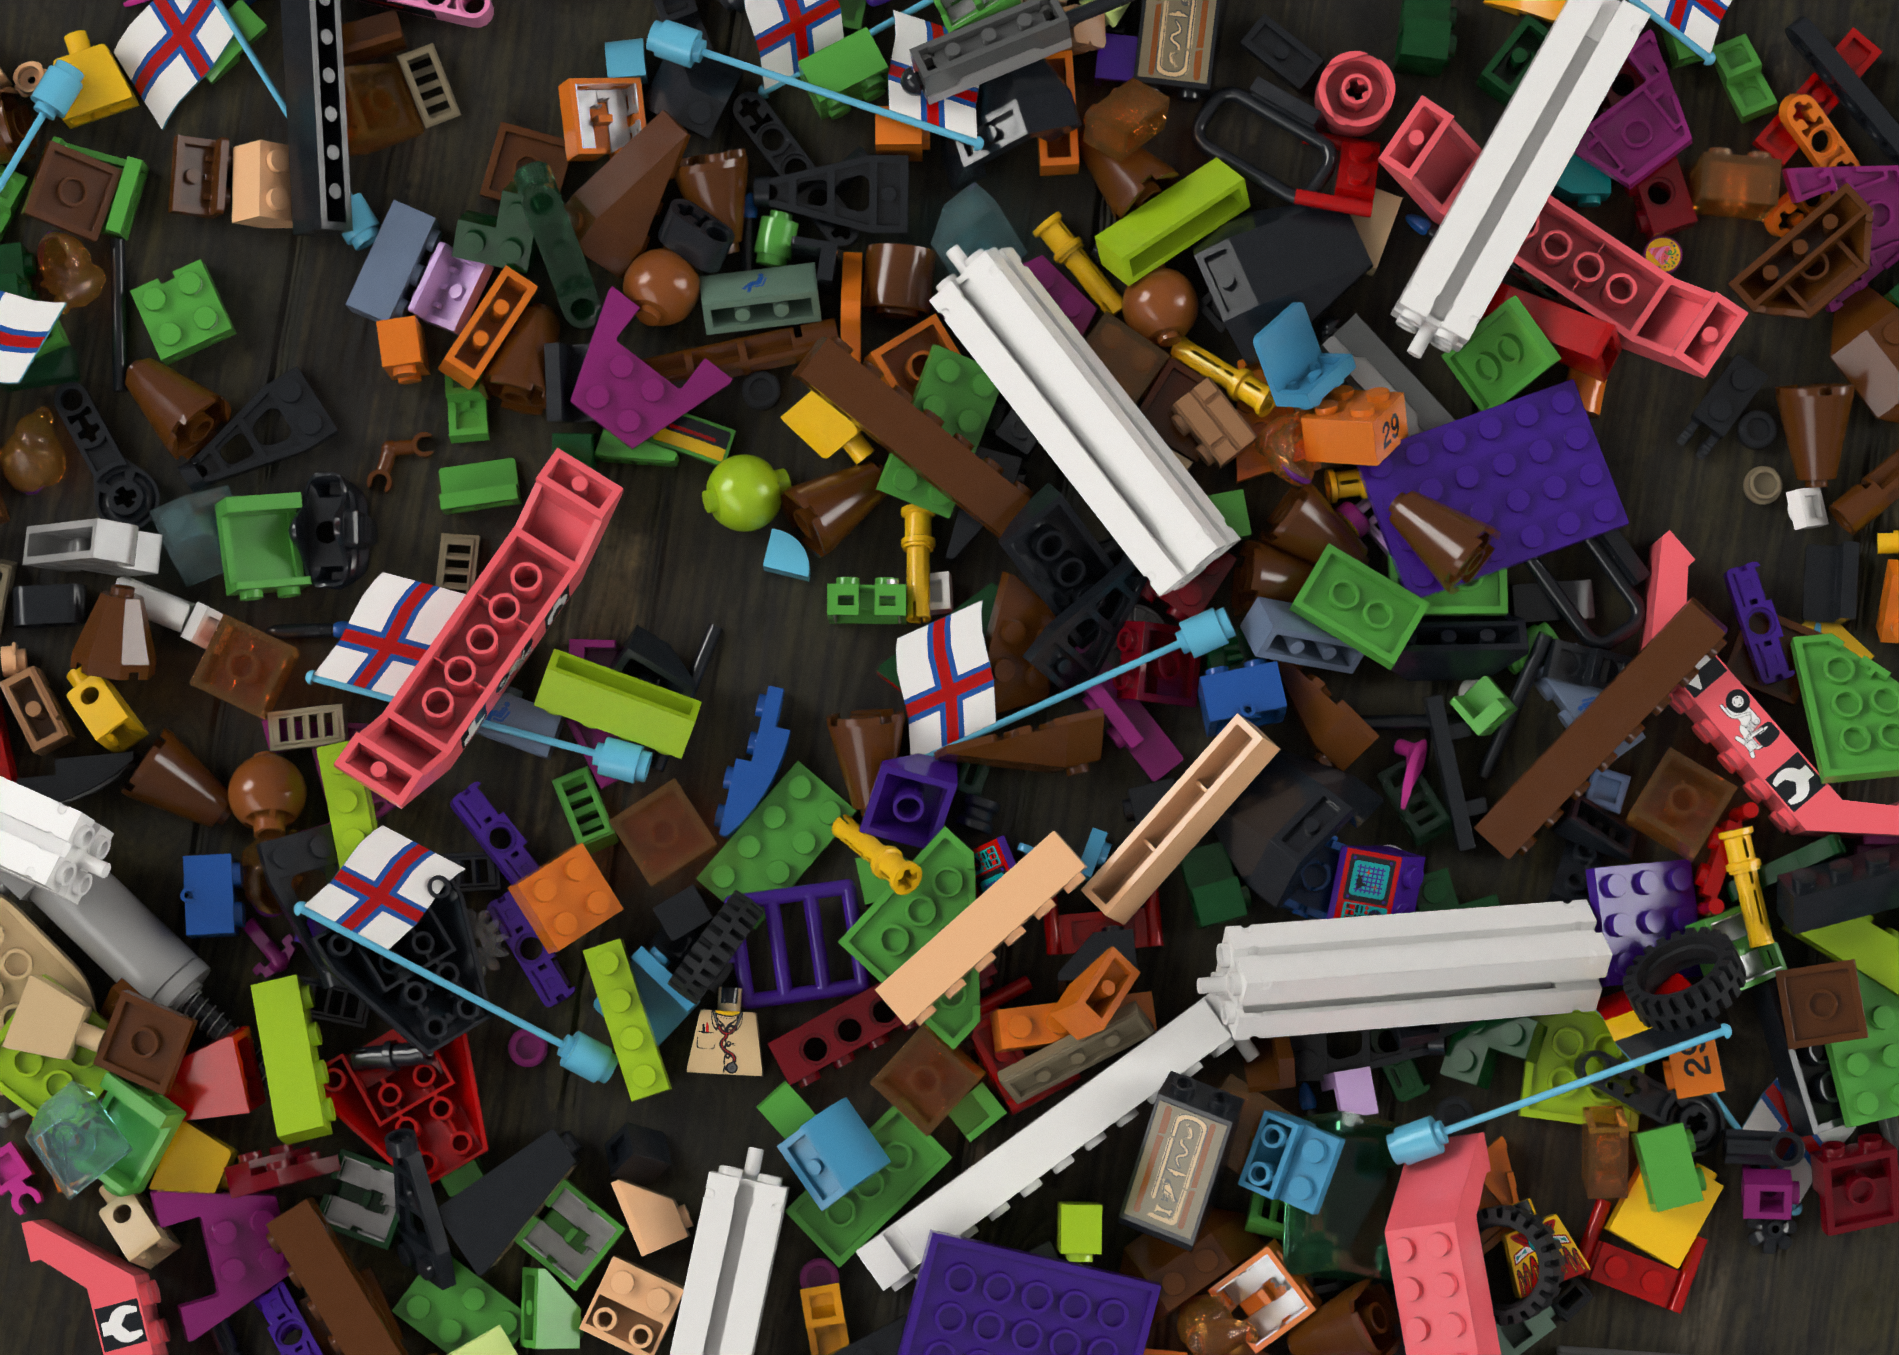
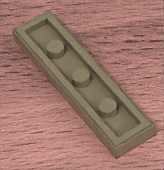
[997,1001,1155,1104]

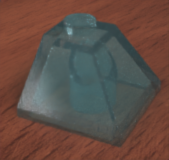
[931,182,1028,277]
[149,485,233,587]
[25,1080,133,1200]

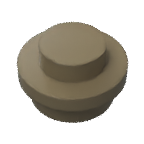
[1743,466,1783,505]

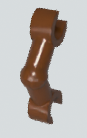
[367,432,435,494]

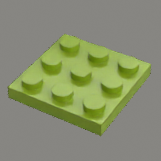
[0,974,110,1141]
[1518,1010,1645,1132]

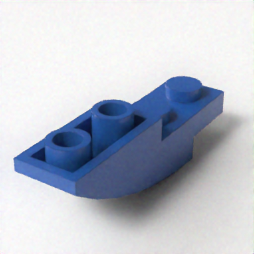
[714,686,792,839]

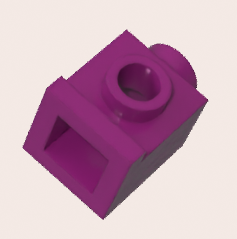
[1741,1164,1800,1220]

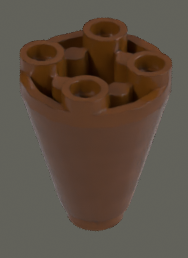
[674,148,749,254]

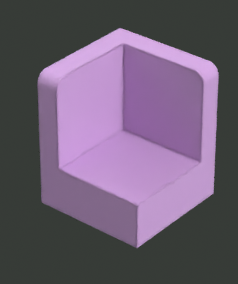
[1320,1066,1379,1119]

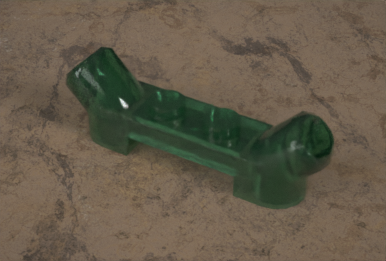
[513,161,603,330]

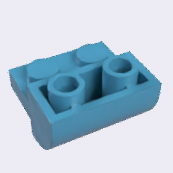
[777,1097,891,1211]
[1238,1110,1345,1215]

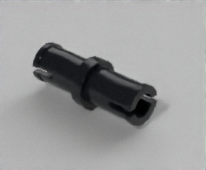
[351,1040,434,1072]

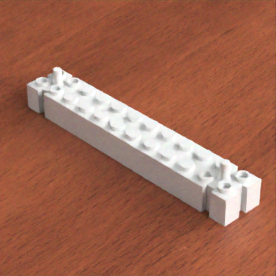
[856,993,1260,1292]

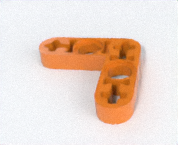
[1764,93,1860,238]
[841,252,863,363]

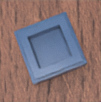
[1583,769,1631,815]

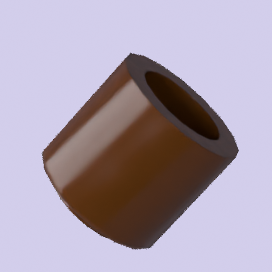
[862,243,936,320]

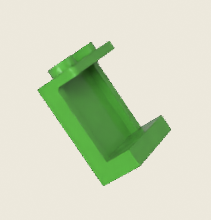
[42,136,150,241]
[215,492,312,601]
[64,1072,187,1197]

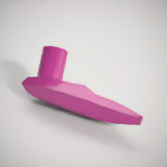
[1394,739,1427,810]

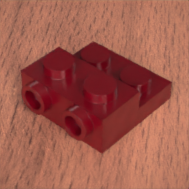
[1139,552,1237,622]
[1113,621,1201,707]
[1810,1133,1899,1236]
[224,1144,341,1199]

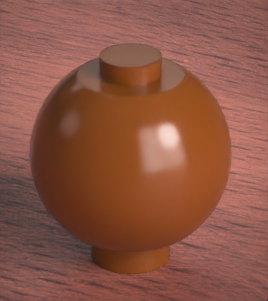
[623,245,700,326]
[1122,263,1199,347]
[228,751,307,841]

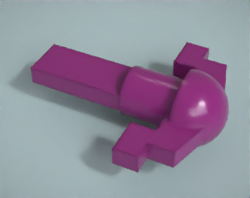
[242,917,297,978]

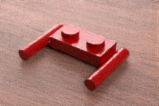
[1294,132,1380,218]
[1694,802,1759,918]
[1043,888,1164,956]
[970,975,1081,1116]
[1578,1197,1708,1314]

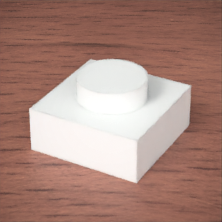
[1786,487,1829,530]
[930,571,954,615]
[180,602,231,653]

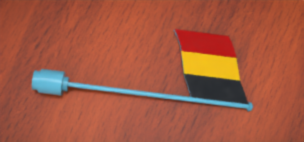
[1386,972,1732,1165]

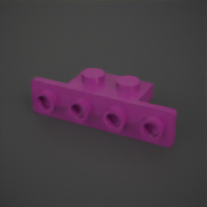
[1074,641,1183,782]

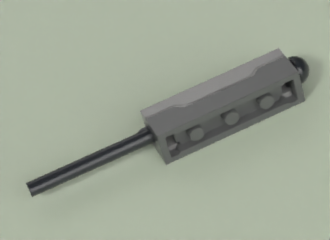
[900,0,1135,105]
[1316,314,1455,437]

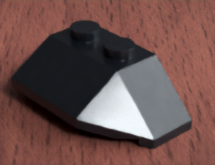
[1391,613,1529,681]

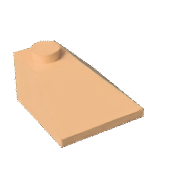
[611,1179,694,1257]

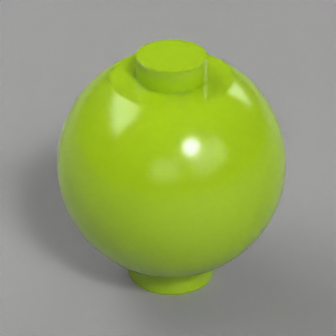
[702,454,791,532]

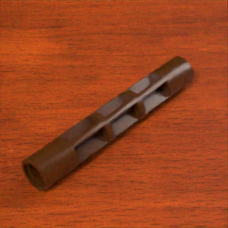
[641,317,839,388]
[1829,448,1899,535]

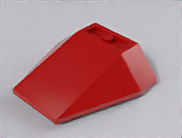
[324,1029,489,1184]

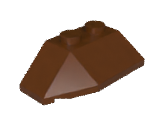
[1728,183,1873,320]
[1829,285,1899,424]
[1120,1208,1265,1328]

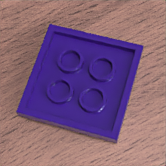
[1585,859,1703,987]

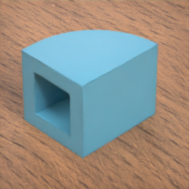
[605,38,649,84]
[763,528,810,582]

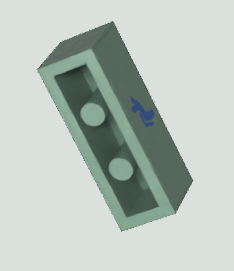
[699,262,822,335]

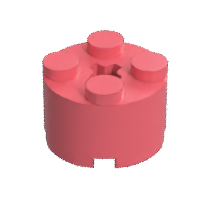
[1314,51,1396,137]

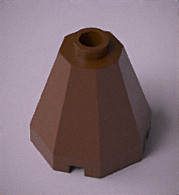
[70,584,157,680]

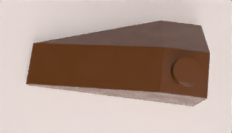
[551,110,691,279]
[1268,659,1379,771]
[933,708,1104,777]

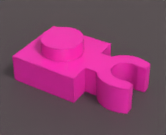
[0,1141,44,1215]

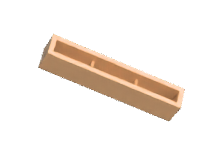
[1081,713,1280,925]
[875,831,1087,1026]

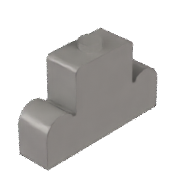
[22,518,163,577]

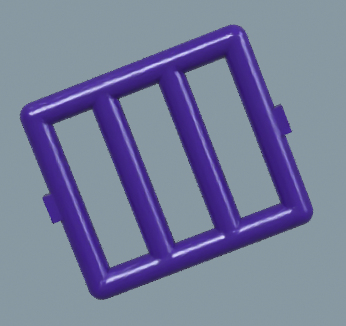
[724,879,871,1009]

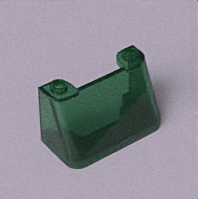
[1283,1110,1404,1284]

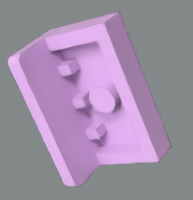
[408,242,494,335]

